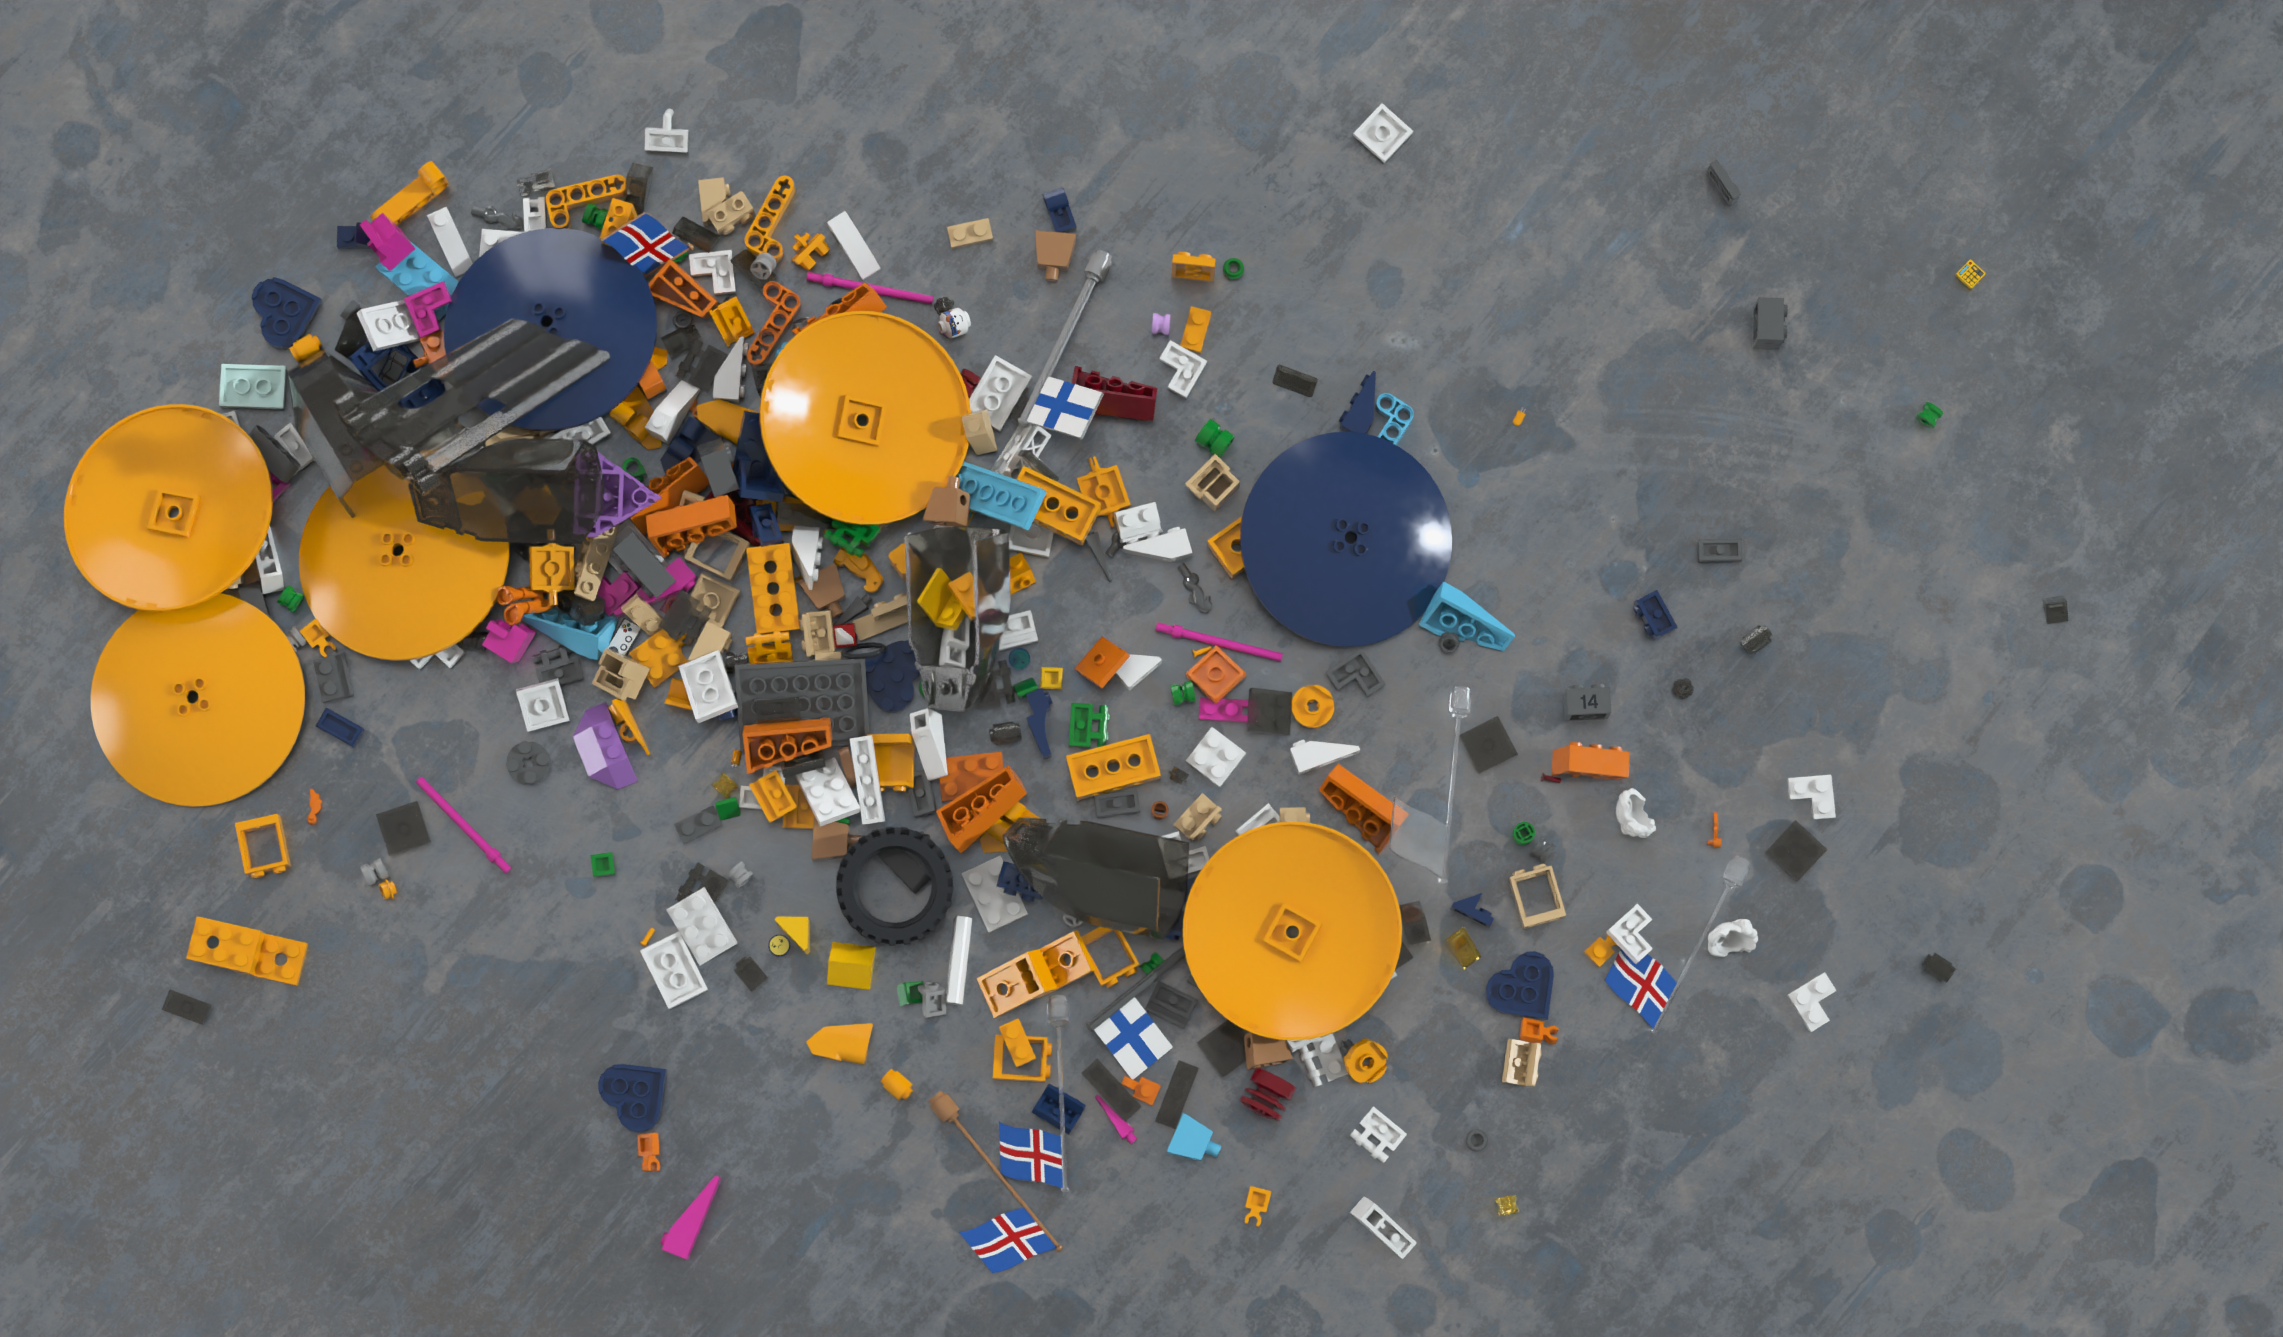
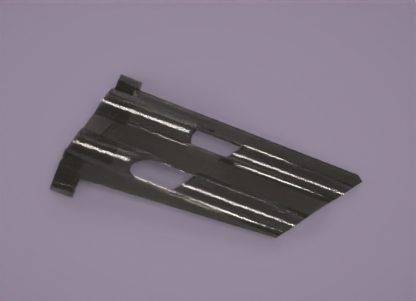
[333,318,610,496]

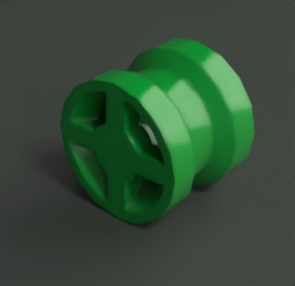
[1916,402,1944,428]
[277,586,304,613]

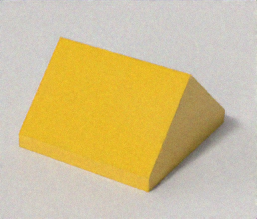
[774,916,811,955]
[827,941,876,990]

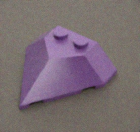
[573,451,662,538]

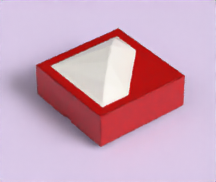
[832,623,857,647]

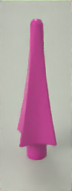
[1095,1095,1137,1144]

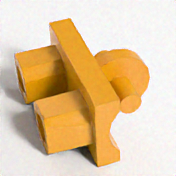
[791,232,830,270]

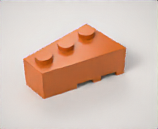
[648,259,721,320]
[1552,742,1630,780]

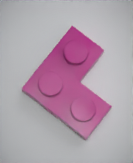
[404,281,452,338]
[595,571,641,616]

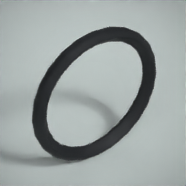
[841,642,887,659]

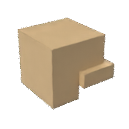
[1185,454,1240,512]
[592,648,650,701]

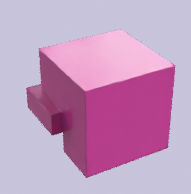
[360,213,415,271]
[482,619,536,663]

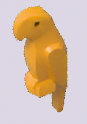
[823,530,884,593]

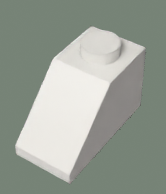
[1115,654,1162,691]

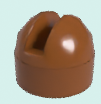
[1151,801,1169,820]

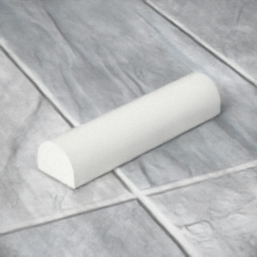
[946,916,972,1005]

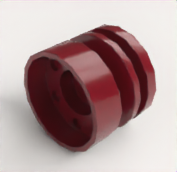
[1239,1067,1297,1122]

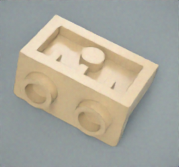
[1173,793,1222,843]

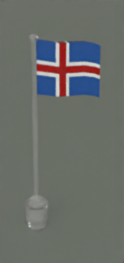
[1605,855,1751,1034]
[999,995,1069,1193]

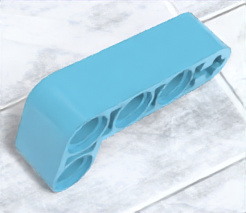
[1376,393,1414,445]

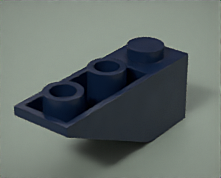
[1339,371,1376,434]

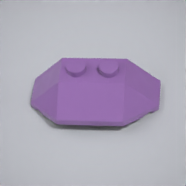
[573,702,638,790]

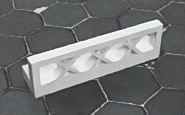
[991,424,1051,479]
[850,735,885,824]

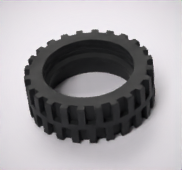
[836,826,954,946]

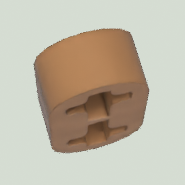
[838,746,857,788]

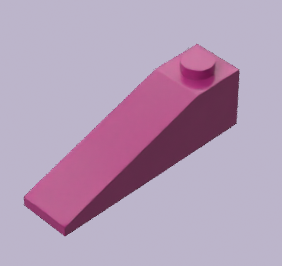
[613,557,698,619]
[660,1176,721,1260]

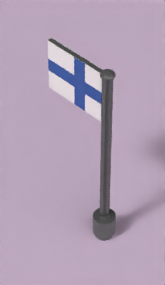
[1086,945,1186,1079]

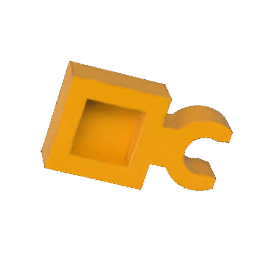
[299,618,336,658]
[1584,934,1617,967]
[1244,1186,1272,1227]

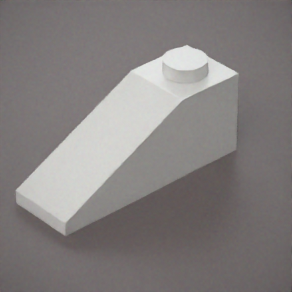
[427,207,473,278]
[645,380,700,444]
[255,525,284,594]
[1290,740,1360,775]
[1350,1196,1417,1259]

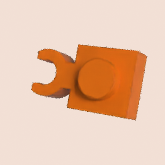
[1519,1017,1559,1044]

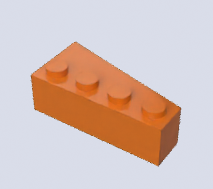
[646,495,737,558]
[743,718,832,774]
[936,765,1027,854]

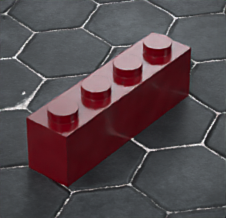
[1072,366,1158,421]

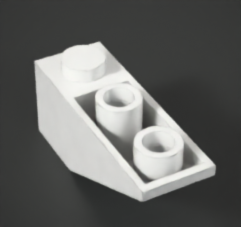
[713,336,749,404]
[792,525,824,590]
[1123,527,1192,562]
[910,708,948,781]

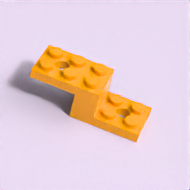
[186,916,308,986]
[976,930,1096,1018]

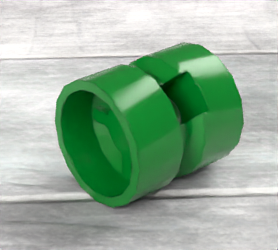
[1195,419,1235,458]

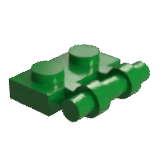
[824,519,880,558]
[1069,703,1110,748]

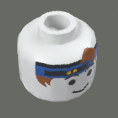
[937,308,971,338]

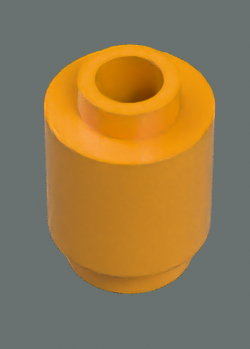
[289,333,323,362]
[880,1069,913,1101]

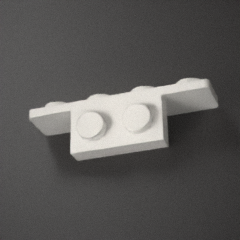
[540,417,611,454]

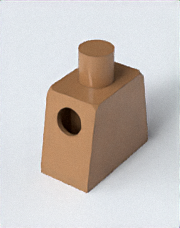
[1035,230,1076,282]
[923,476,970,527]
[798,563,846,618]
[812,818,862,861]
[1244,1032,1293,1070]

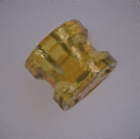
[711,772,738,799]
[1495,1195,1520,1216]

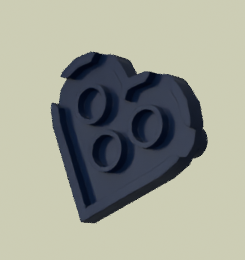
[252,277,322,349]
[865,640,924,713]
[1486,951,1554,1020]
[598,1064,667,1132]

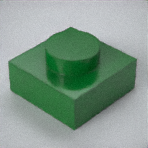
[590,852,615,877]

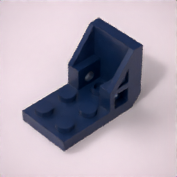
[732,411,784,502]

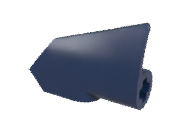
[660,417,723,473]

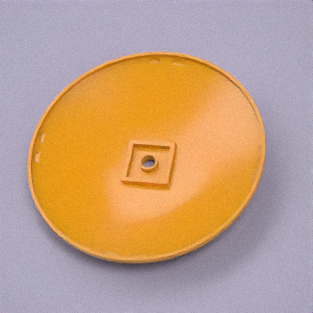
[760,311,971,525]
[64,404,273,612]
[299,450,509,661]
[91,593,305,807]
[1183,821,1402,1041]

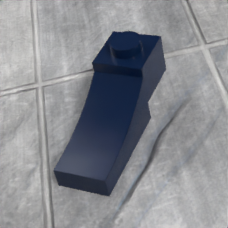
[1026,688,1053,760]

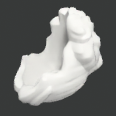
[1616,788,1656,838]
[1708,919,1758,957]

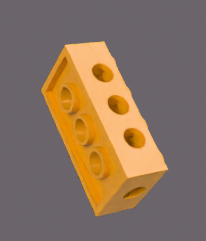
[1016,466,1101,546]
[1207,516,1245,579]
[746,542,800,633]
[1066,734,1161,801]

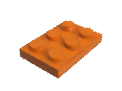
[939,751,1004,802]

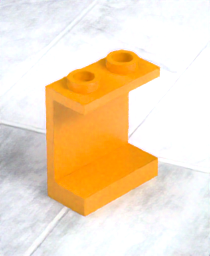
[867,734,915,792]

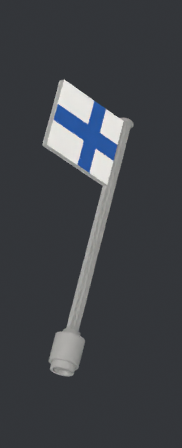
[1018,250,1112,439]

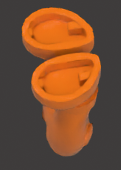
[497,586,558,625]

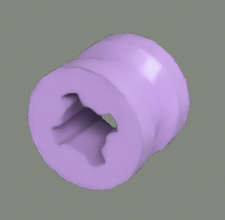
[1152,313,1170,336]

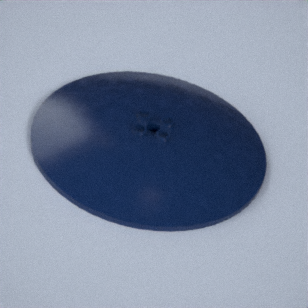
[444,228,657,431]
[1240,432,1452,647]

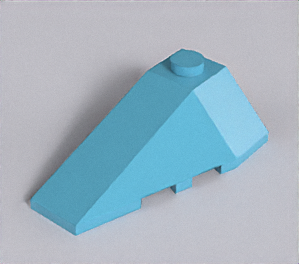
[1419,582,1515,651]
[521,608,618,660]

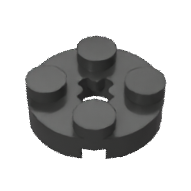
[506,741,550,785]

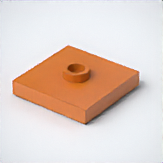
[1074,636,1130,688]
[1185,645,1247,704]

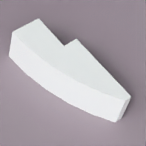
[827,211,881,280]
[939,614,969,678]

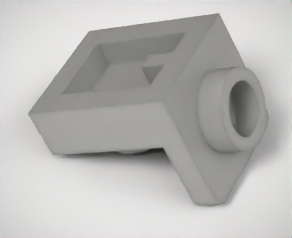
[918,981,946,1018]

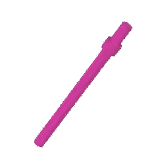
[806,272,934,305]
[1155,622,1283,662]
[416,777,511,874]

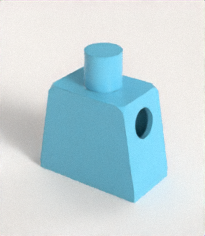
[1167,1113,1222,1161]

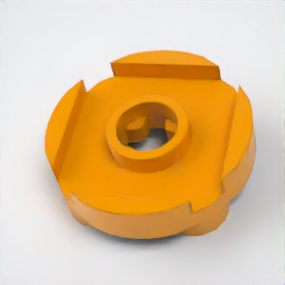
[1291,685,1334,729]
[1343,1038,1388,1083]

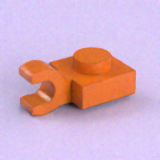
[1121,1076,1161,1106]
[637,1133,660,1171]

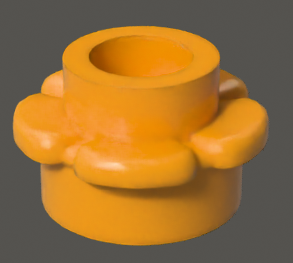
[379,879,397,900]

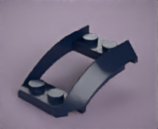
[348,341,446,414]

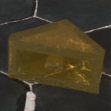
[1444,927,1482,969]

